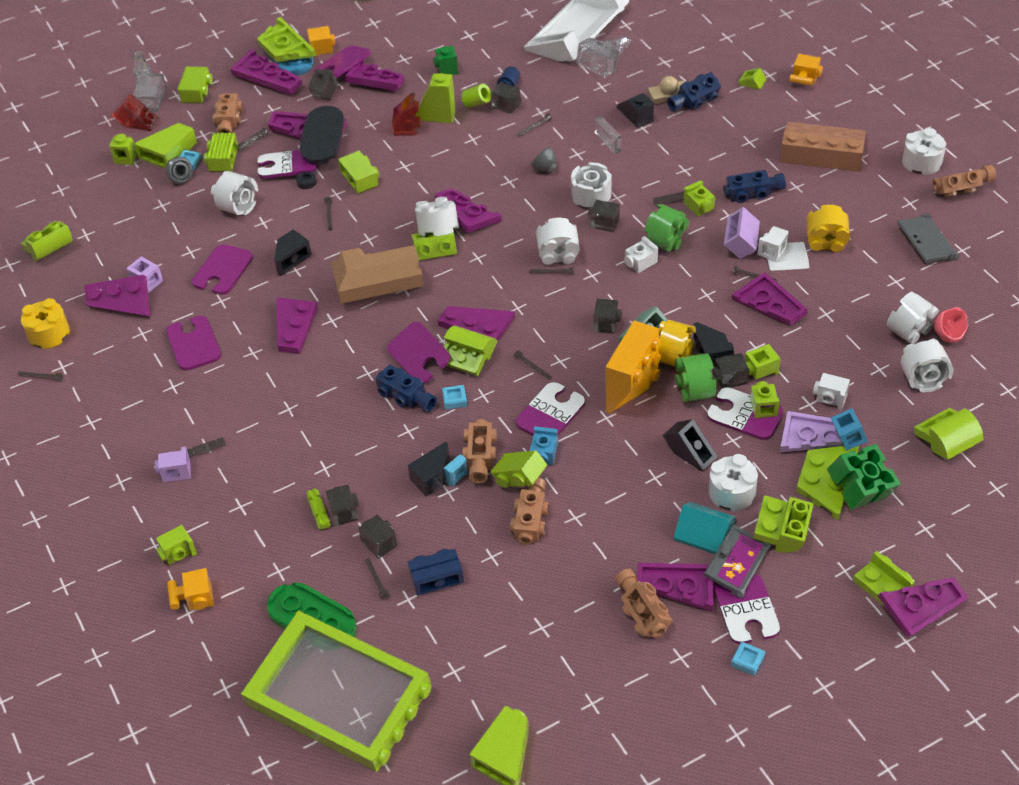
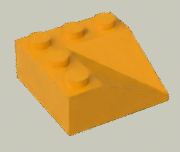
[606,320,661,413]

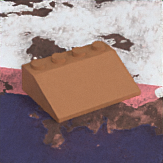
[780,122,866,172]

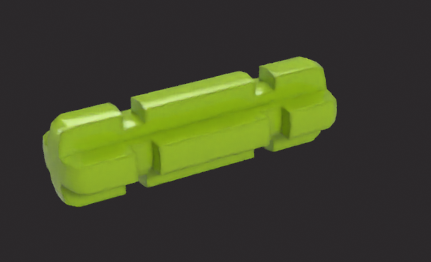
[306,489,331,530]

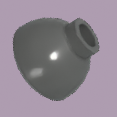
[531,147,558,174]
[166,156,193,184]

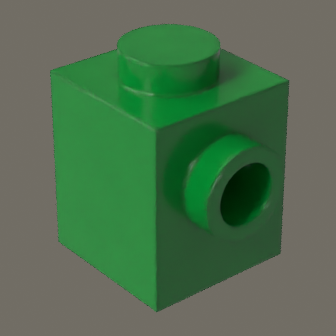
[433,45,459,75]

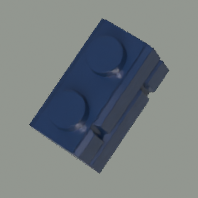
[407,548,464,596]

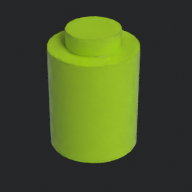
[461,84,491,108]

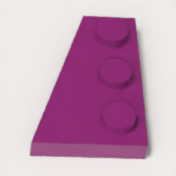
[435,188,502,233]
[732,272,808,326]
[84,275,150,317]

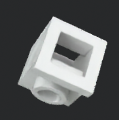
[757,226,789,262]
[624,236,658,273]
[813,373,850,411]

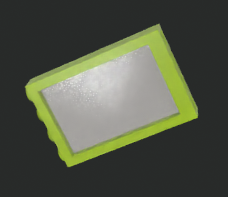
[241,611,432,772]

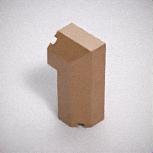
[331,245,423,304]

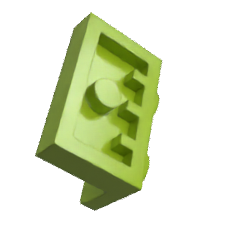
[411,232,457,260]
[853,551,915,607]

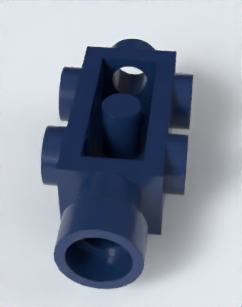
[667,72,722,112]
[723,170,786,203]
[375,364,437,412]

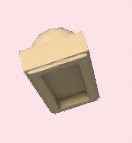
[648,76,684,105]

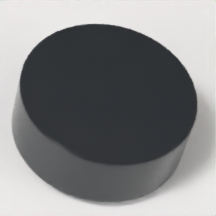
[296,172,316,189]

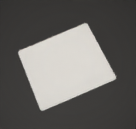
[768,242,809,271]

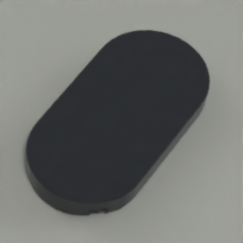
[300,106,345,165]

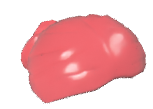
[934,307,968,343]

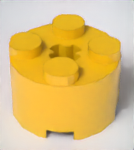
[806,205,850,252]
[21,298,70,349]
[658,320,696,367]

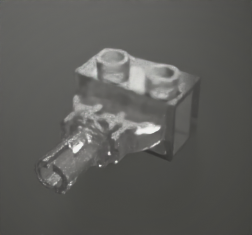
[576,36,631,77]
[131,51,167,112]

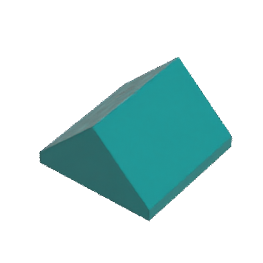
[673,502,736,554]

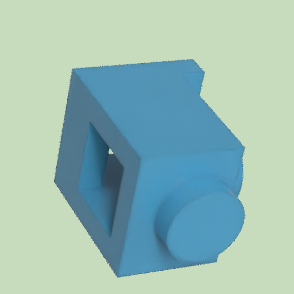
[831,408,868,451]
[530,426,558,465]

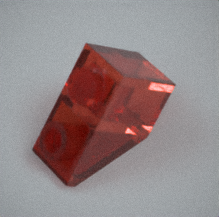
[112,93,160,131]
[392,93,421,136]

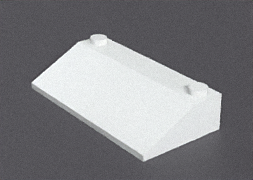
[523,0,629,62]

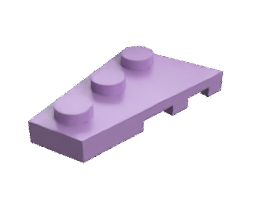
[780,411,844,452]

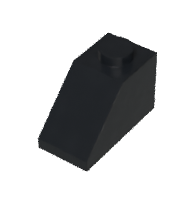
[616,93,654,128]
[274,229,312,276]
[693,322,734,368]
[662,419,718,471]
[408,442,450,496]

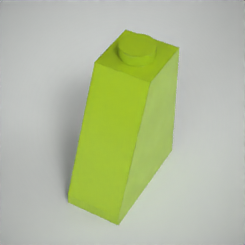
[415,73,456,123]
[135,123,197,169]
[470,705,529,785]

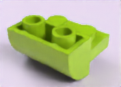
[20,221,73,262]
[444,325,498,377]
[914,408,984,460]
[753,495,814,553]

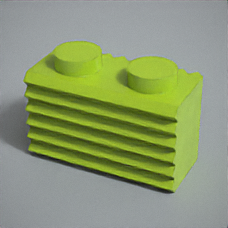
[178,66,213,104]
[204,132,238,171]
[338,150,379,194]
[491,451,547,488]

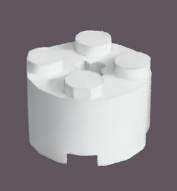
[902,128,946,175]
[571,162,612,210]
[211,171,258,215]
[415,197,459,236]
[536,218,580,265]
[886,292,939,344]
[900,339,954,393]
[708,454,758,511]

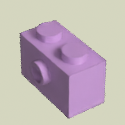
[724,207,760,259]

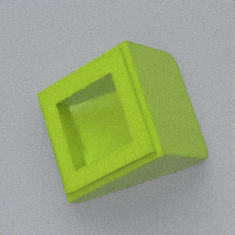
[738,68,766,89]

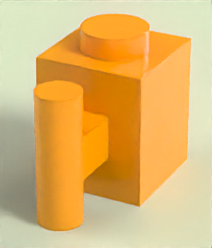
[307,26,336,55]
[789,54,823,86]
[167,568,214,611]

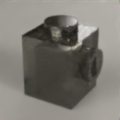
[308,68,338,101]
[491,82,522,114]
[587,199,620,233]
[593,298,622,334]
[712,353,749,389]
[325,485,359,526]
[358,515,397,559]

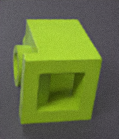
[109,134,138,165]
[684,180,715,216]
[743,344,780,379]
[750,381,779,418]
[156,525,197,565]

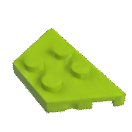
[257,17,316,62]
[796,446,859,520]

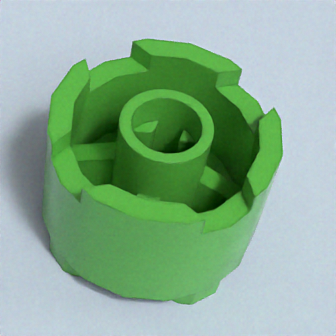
[644,204,689,252]
[675,353,716,402]

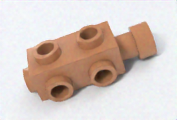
[212,93,243,134]
[932,165,996,197]
[463,419,497,483]
[510,477,549,545]
[615,569,673,638]

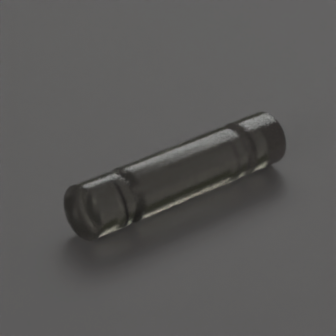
[237,128,268,152]
[653,191,684,206]
[187,437,226,458]

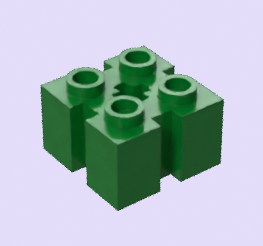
[827,444,901,510]

